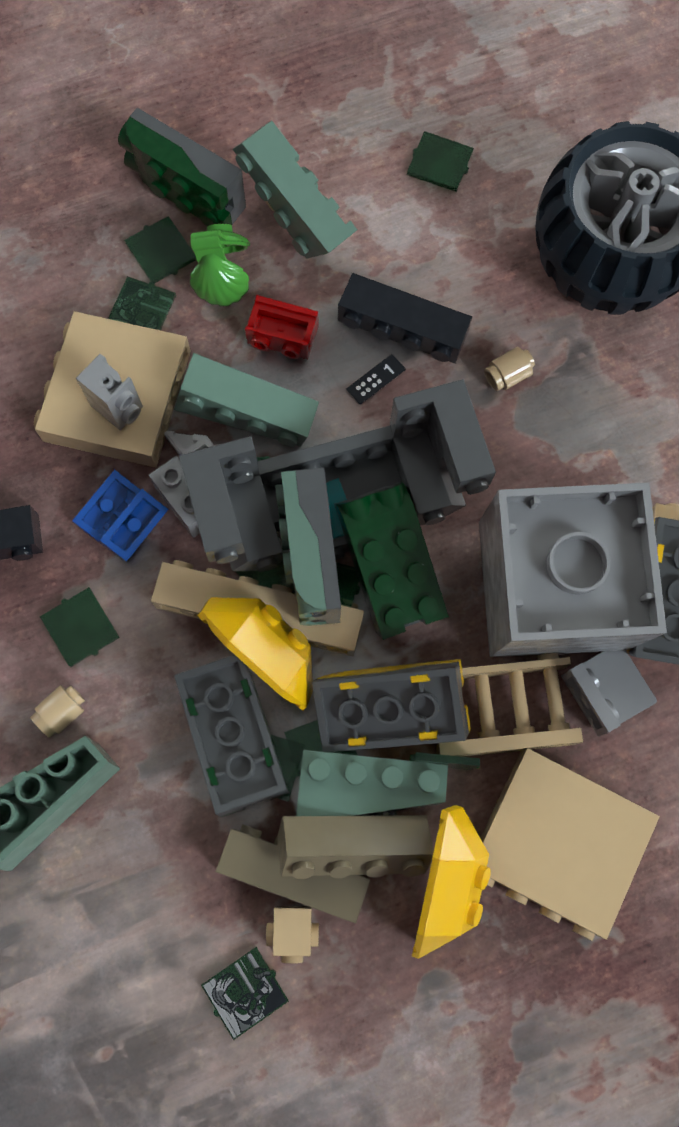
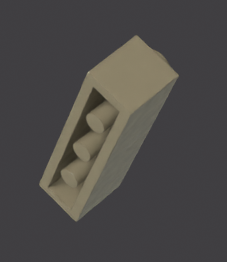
[277,815,434,879]
[215,824,370,924]

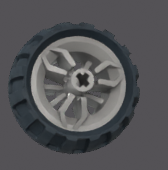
[535,121,679,315]

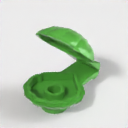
[190,224,250,306]

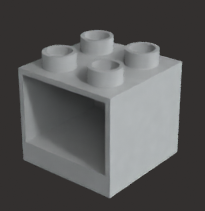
[479,483,667,657]

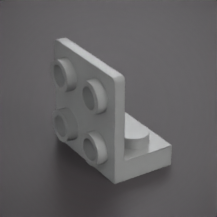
[561,650,657,737]

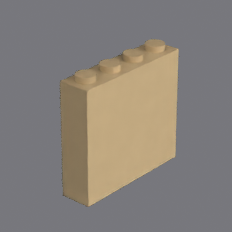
[34,311,191,467]
[480,748,660,941]

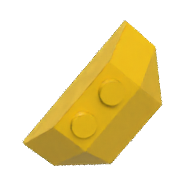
[197,597,313,711]
[412,805,491,959]

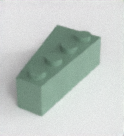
[233,120,358,259]
[174,353,319,447]
[0,736,120,871]
[296,750,448,816]

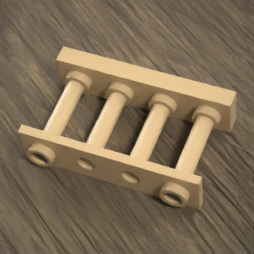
[436,653,583,760]

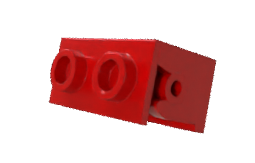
[245,295,319,360]

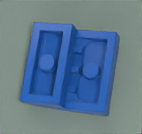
[72,469,169,562]

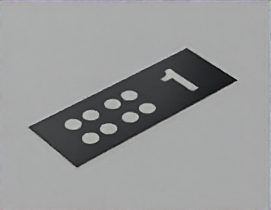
[346,354,406,405]

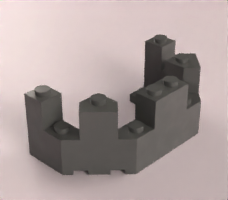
[179,379,496,572]

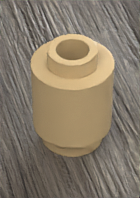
[484,347,535,391]
[30,685,85,738]

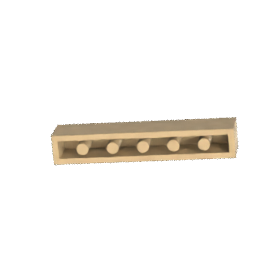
[151,560,364,657]

